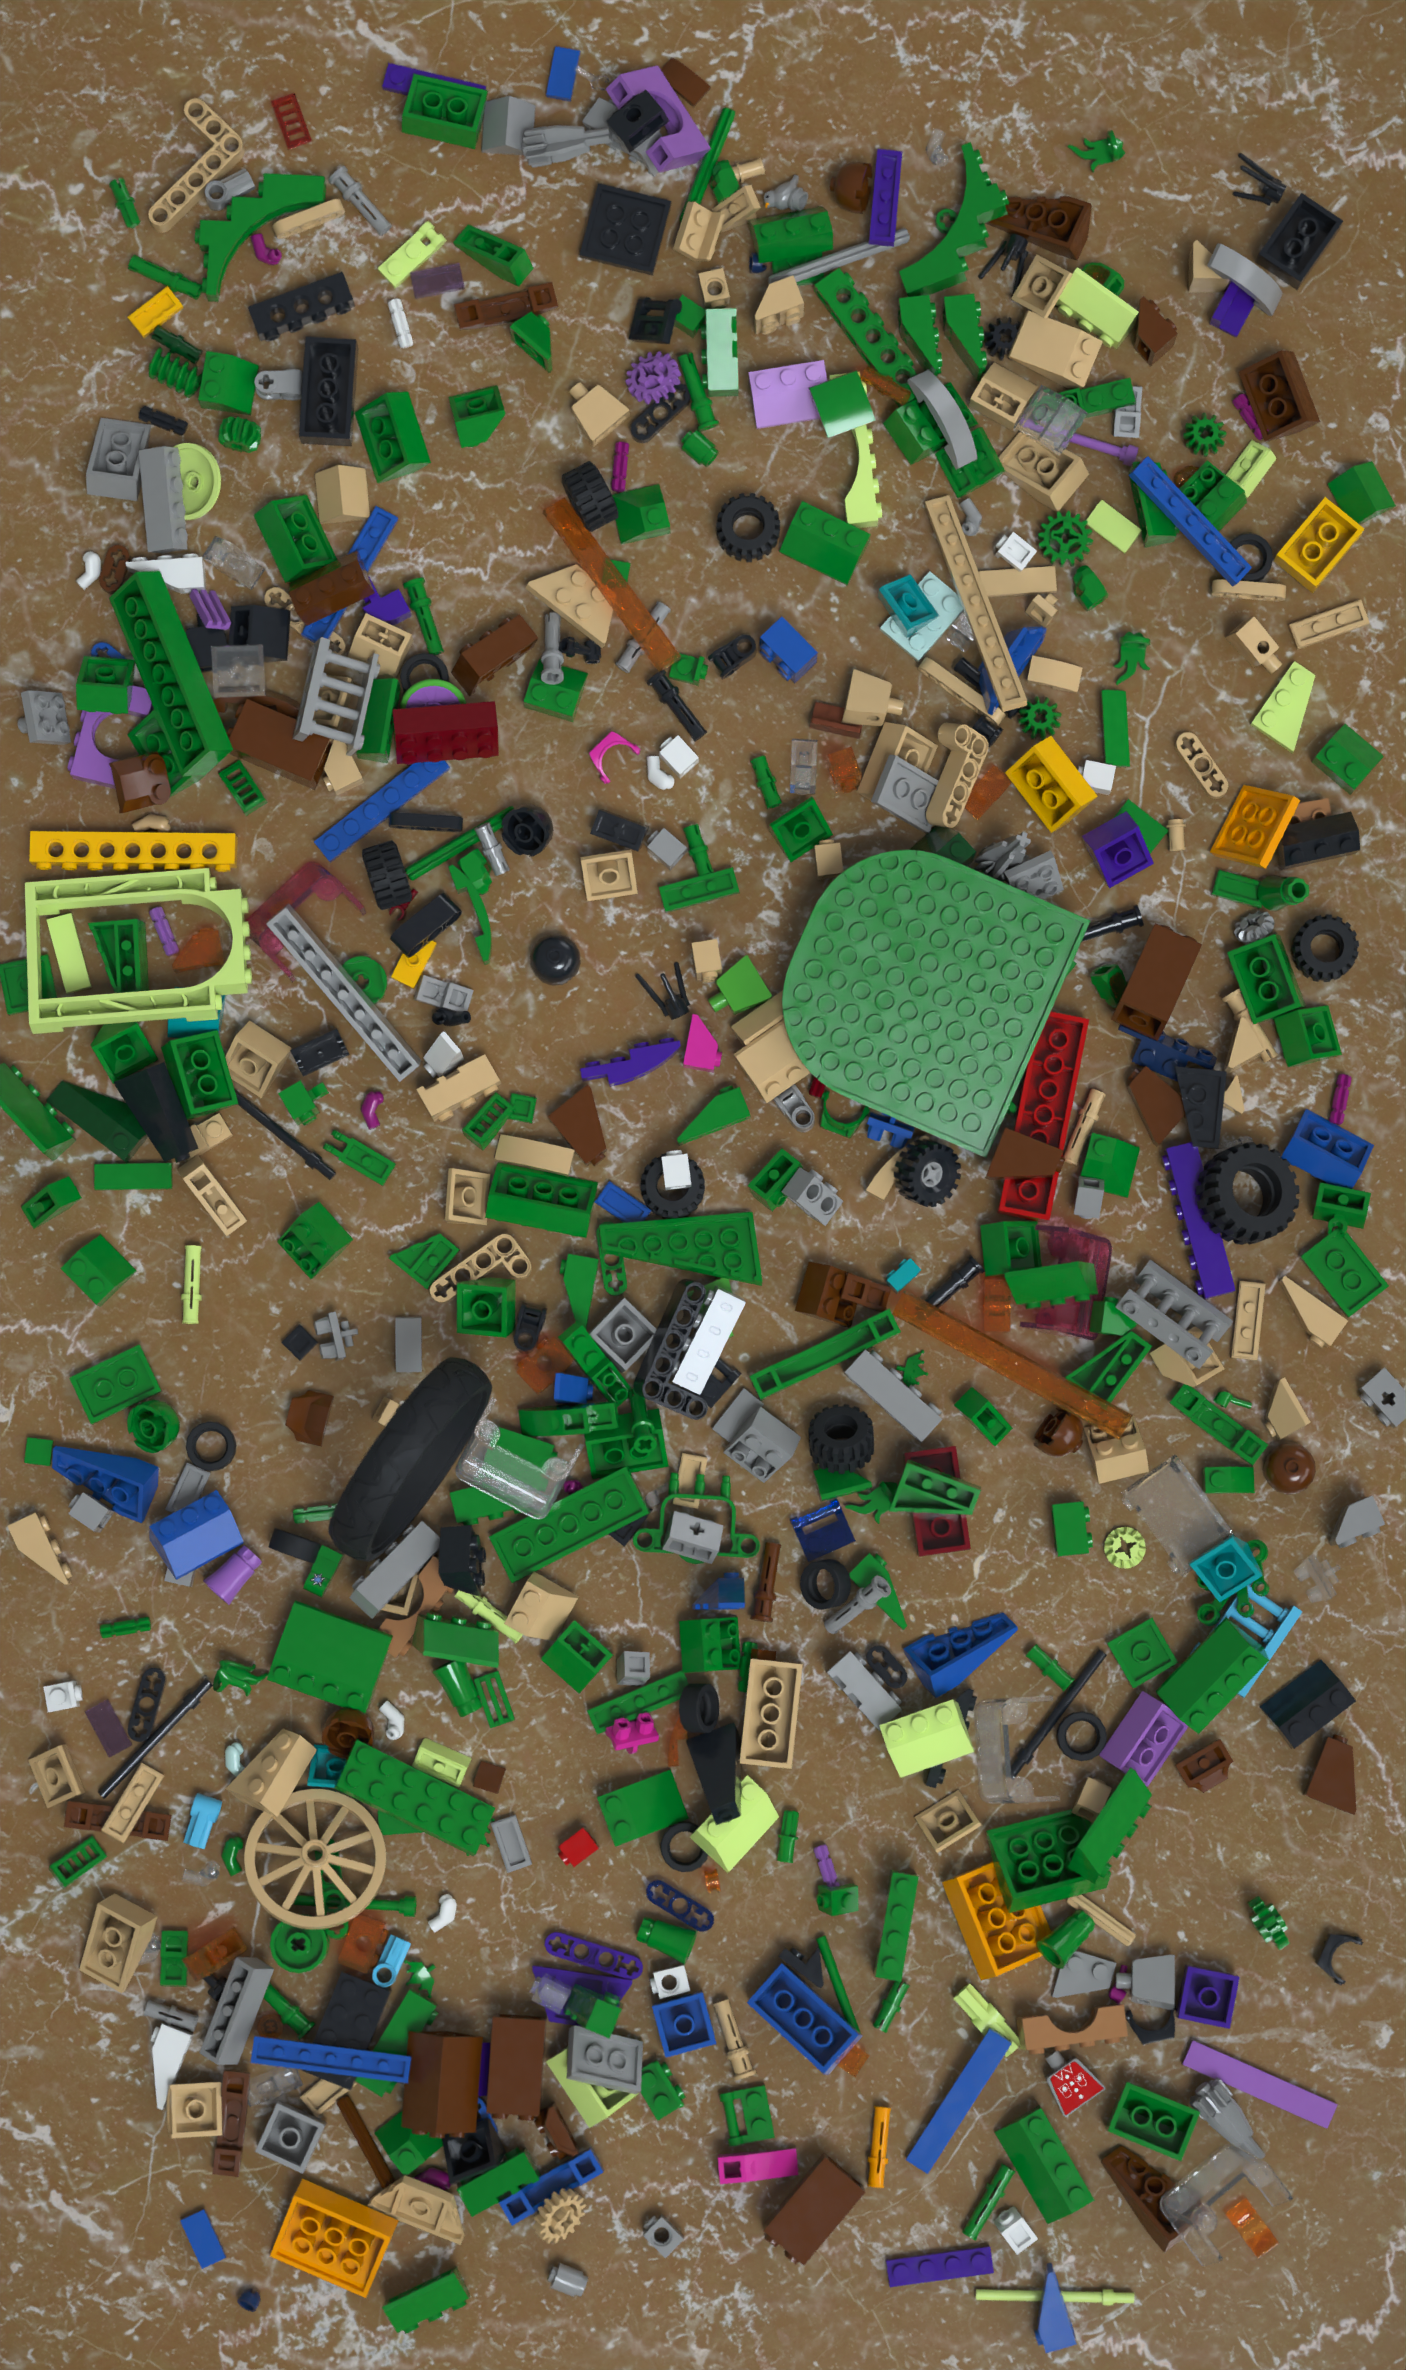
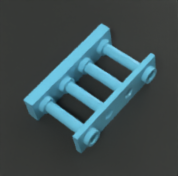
[1190,1582,1303,1698]

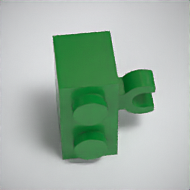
[278,1080,329,1126]
[1312,1183,1371,1237]

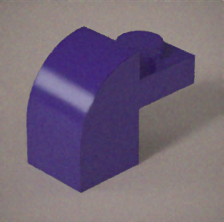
[362,576,412,625]

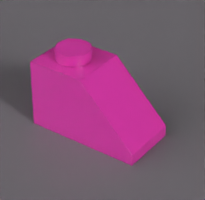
[683,1014,722,1073]

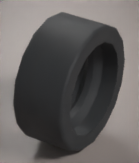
[1230,533,1273,582]
[400,653,449,692]
[186,1421,237,1471]
[268,1528,321,1563]
[800,1559,851,1610]
[679,1684,719,1733]
[1056,1711,1107,1761]
[661,1822,708,1872]

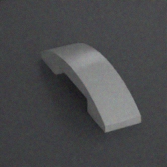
[1207,243,1283,316]
[907,370,978,470]

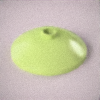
[174,443,221,520]

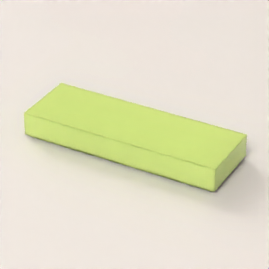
[47,913,92,994]

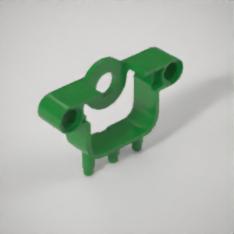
[633,1472,760,1564]

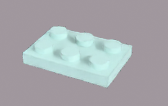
[880,571,964,662]

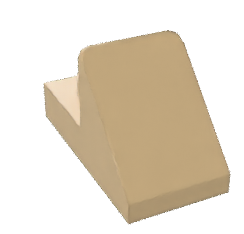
[712,185,761,232]
[1223,1075,1245,1117]
[187,1113,233,1161]

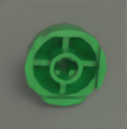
[127,1400,180,1453]

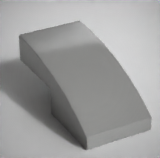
[1113,386,1142,438]
[414,975,474,1012]
[395,1317,422,1372]

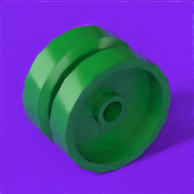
[270,1913,330,1973]

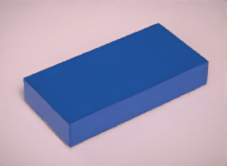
[546,46,580,102]
[595,1181,651,1223]
[180,2209,227,2269]

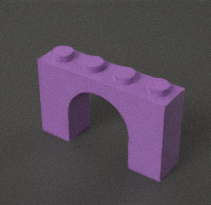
[606,65,711,173]
[68,685,154,789]

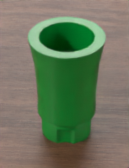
[1258,875,1310,911]
[431,1660,482,1717]
[1037,1909,1095,1969]
[636,1917,698,1965]

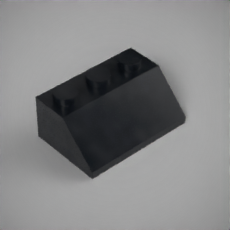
[1278,811,1360,870]
[1259,1660,1356,1749]

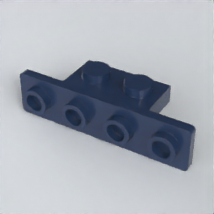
[1118,1024,1217,1082]

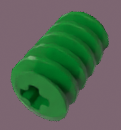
[148,347,203,398]

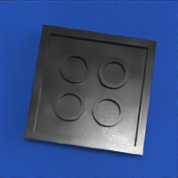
[579,183,672,276]

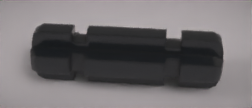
[138,406,188,436]

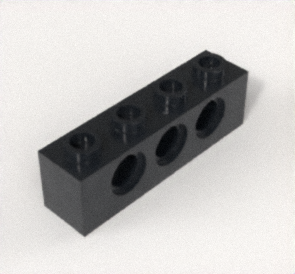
[248,272,355,342]

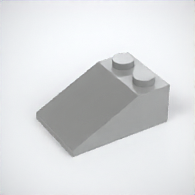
[86,418,151,501]

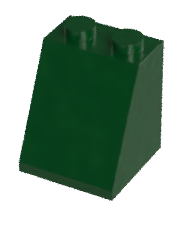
[909,826,976,867]

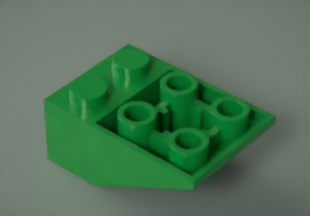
[942,294,987,382]
[897,295,942,377]
[883,382,978,465]

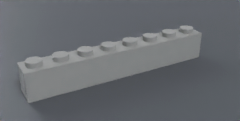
[266,903,421,1082]

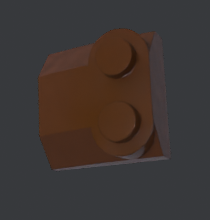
[109,751,171,813]
[534,2102,579,2160]

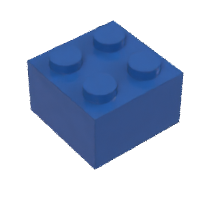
[759,617,818,684]
[652,1991,716,2058]

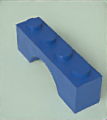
[499,2147,604,2226]

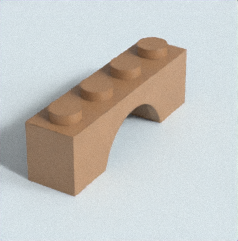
[378,1556,455,1658]
[1016,2003,1128,2055]

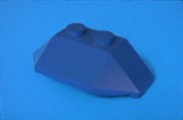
[978,626,1047,716]

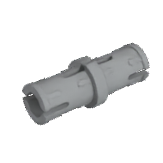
[475,822,510,876]
[144,2000,199,2032]

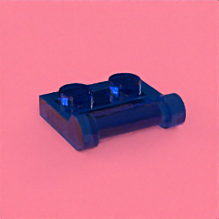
[789,1498,856,1562]

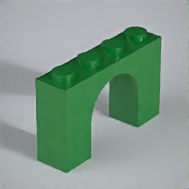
[873,1870,919,1982]

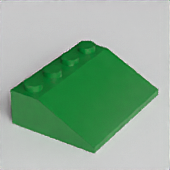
[0,1063,76,1161]
[267,1600,393,1714]
[986,1809,1111,1913]

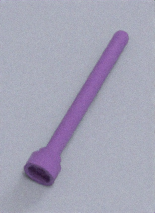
[1019,417,1139,466]

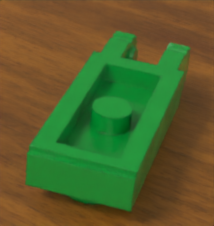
[323,1130,396,1186]

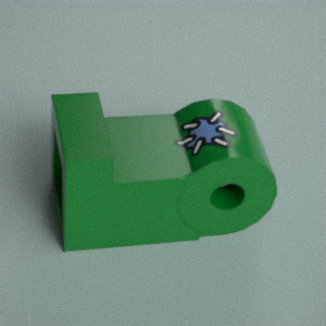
[303,1545,345,1598]

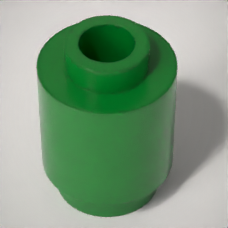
[681,430,719,467]

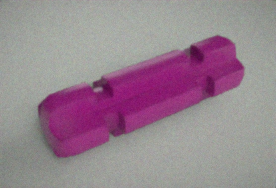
[1233,393,1268,440]
[611,442,629,492]
[1329,1074,1352,1125]

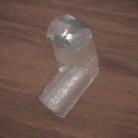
[926,129,949,167]
[182,1861,220,1886]
[138,1934,161,1966]

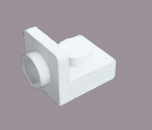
[994,532,1037,572]
[44,1681,83,1712]
[993,2206,1038,2255]

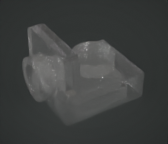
[946,612,975,652]

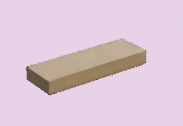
[979,566,1057,597]
[1288,599,1370,650]
[1231,1281,1265,1361]
[101,1763,164,1844]

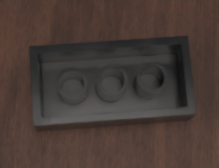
[299,337,358,447]
[302,1971,392,2090]

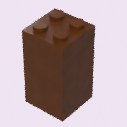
[227,699,334,790]
[1111,923,1202,1041]
[486,2014,547,2121]
[401,2031,483,2138]
[763,2153,865,2266]

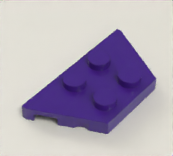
[532,1965,633,2026]

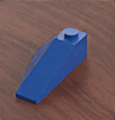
[52,1446,159,1523]
[692,1573,745,1610]
[903,1613,1018,1698]

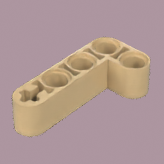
[926,722,989,828]
[430,1234,532,1304]

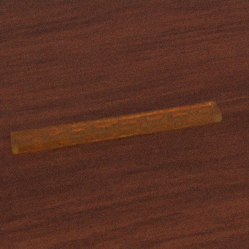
[543,497,681,672]

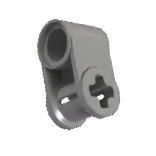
[255,369,303,400]
[773,1084,815,1132]

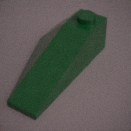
[46,1081,148,1163]

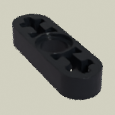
[631,384,691,443]
[389,812,463,832]
[128,1668,167,1742]

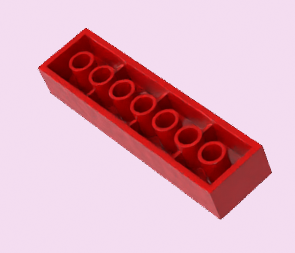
[997,1012,1089,1223]

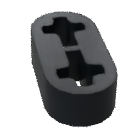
[866,1646,908,1689]

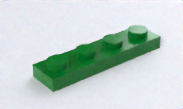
[587,1670,689,1735]

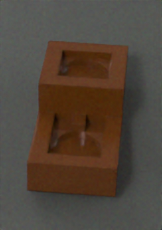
[661,57,711,108]
[840,1273,891,1312]

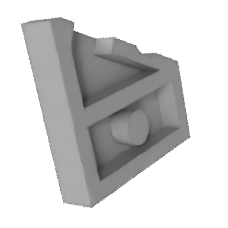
[1052,1951,1116,1998]

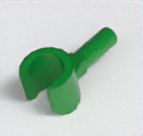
[1214,1391,1252,1409]

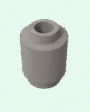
[547,2263,588,2297]

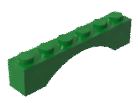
[749,1309,901,1401]

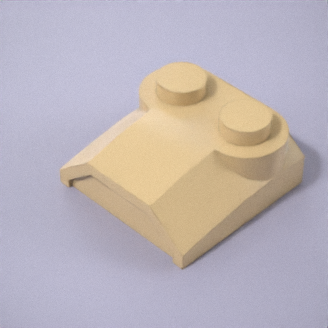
[166,2082,222,2138]

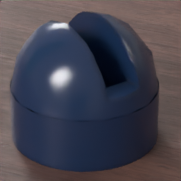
[749,253,767,273]
[237,2288,261,2312]

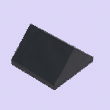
[442,2118,506,2185]

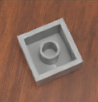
[589,1298,657,1373]
[255,2101,327,2174]

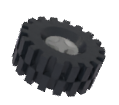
[894,1139,961,1207]

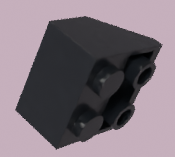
[228,605,291,664]
[438,1525,486,1596]

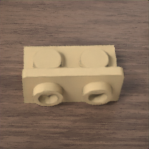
[673,202,725,261]

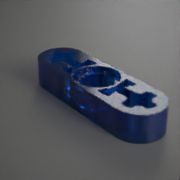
[646,1880,714,1932]

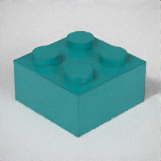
[886,1258,921,1294]

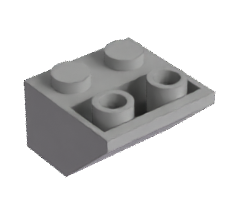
[723,1407,801,1483]
[1329,1495,1385,1549]

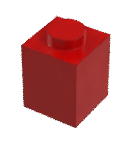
[558,1827,599,1867]

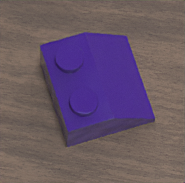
[1082,812,1154,888]

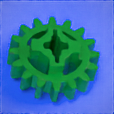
[1037,511,1093,567]
[1248,1896,1290,1950]

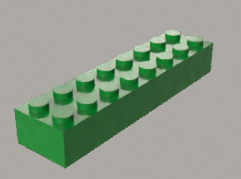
[109,571,233,776]

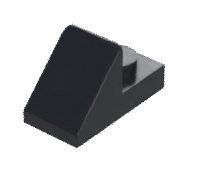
[778,1946,824,1989]

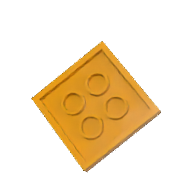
[1210,785,1300,869]

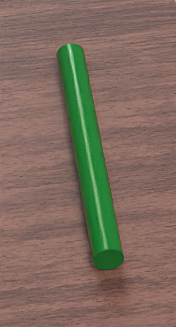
[816,1935,861,2034]

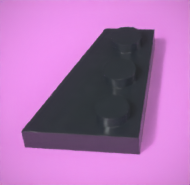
[1175,1066,1227,1149]

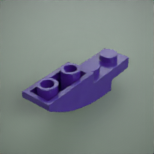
[580,1038,681,1087]

